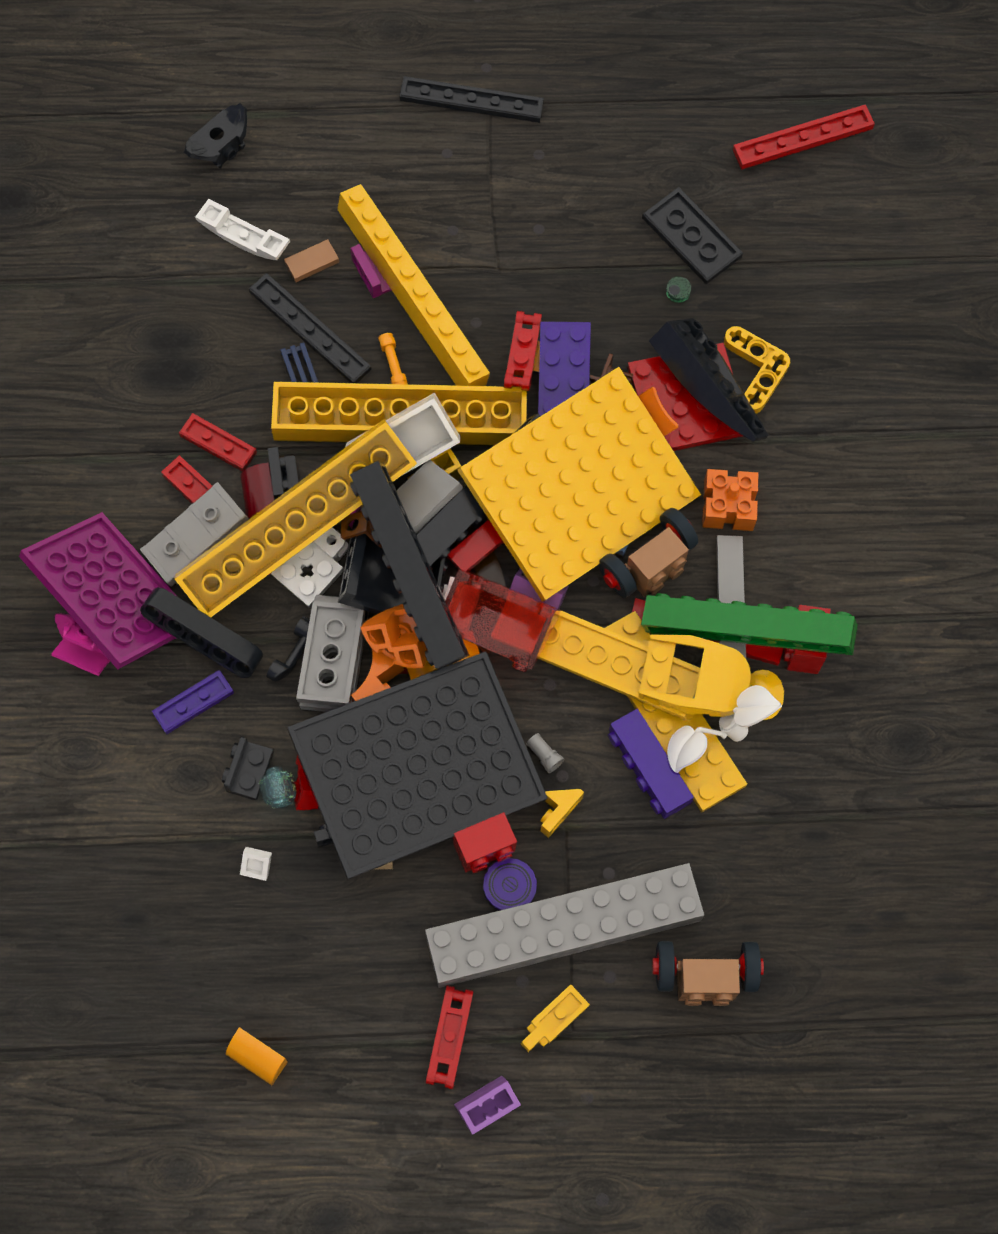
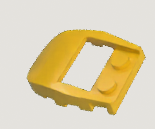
[638,635,751,717]

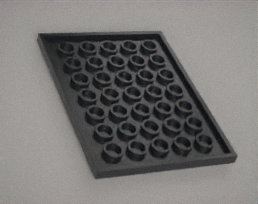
[287,651,548,880]

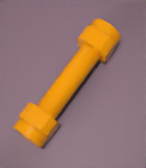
[378,333,408,385]

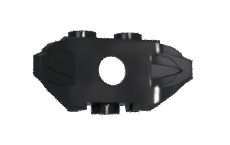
[184,103,247,168]

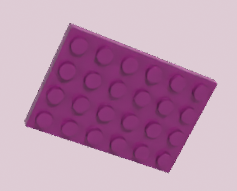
[19,512,178,670]

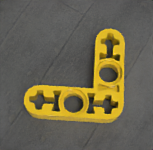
[724,326,790,413]

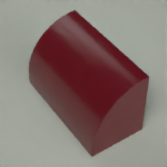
[240,462,274,519]

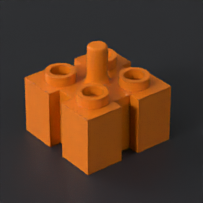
[702,469,758,531]

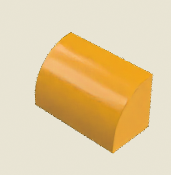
[226,1027,288,1086]

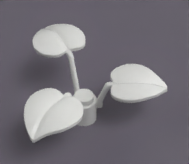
[667,685,782,773]

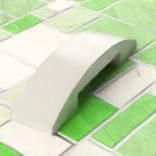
[195,199,290,260]

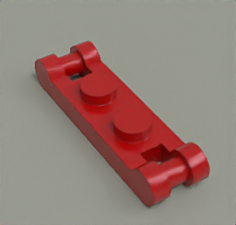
[504,311,542,391]
[426,985,474,1089]

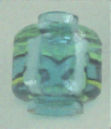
[259,767,297,808]

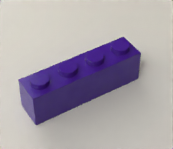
[608,708,694,819]

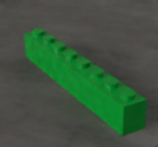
[641,593,858,655]

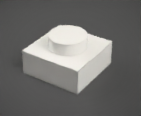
[240,847,272,881]

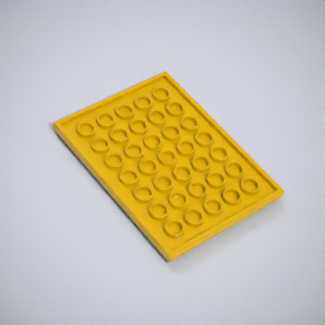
[457,367,701,602]

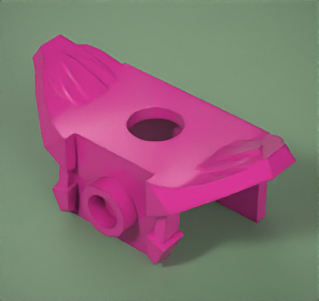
[51,613,110,676]

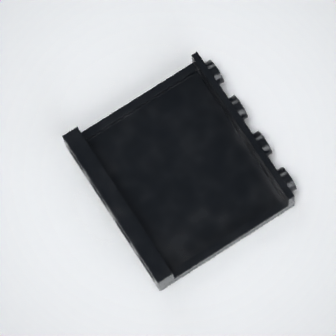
[338,505,451,614]

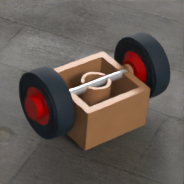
[598,508,698,598]
[652,941,764,1006]

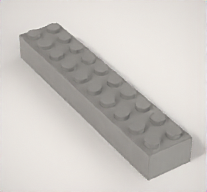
[425,863,704,988]

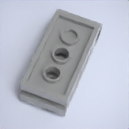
[296,595,369,712]

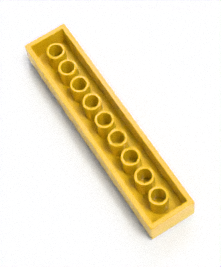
[271,382,527,445]
[175,419,417,617]

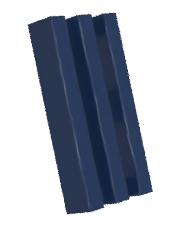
[280,342,318,383]

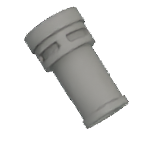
[526,733,564,773]

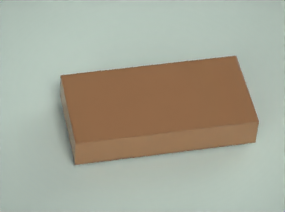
[284,239,339,283]

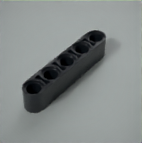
[140,587,263,678]

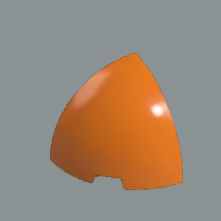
[360,604,427,668]

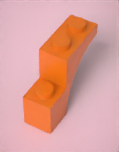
[351,639,404,702]

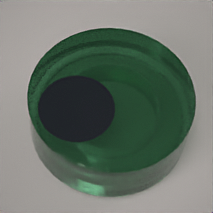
[666,277,691,302]

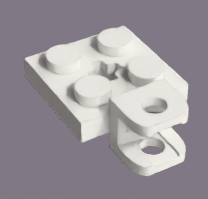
[271,527,349,608]

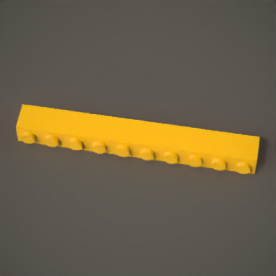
[338,184,490,386]

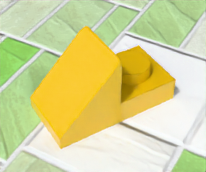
[540,789,584,838]

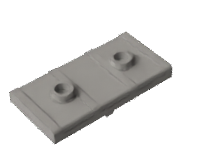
[140,482,249,587]

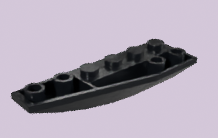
[649,318,769,442]

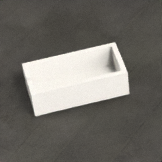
[345,392,460,475]

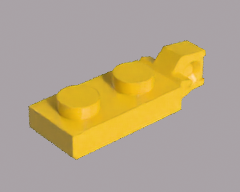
[521,985,590,1052]

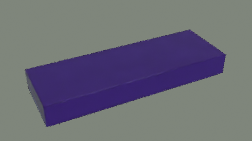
[152,670,234,735]

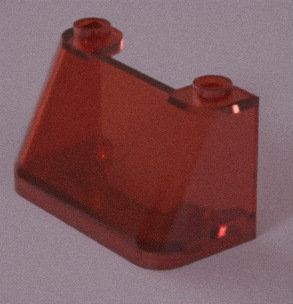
[446,569,561,672]

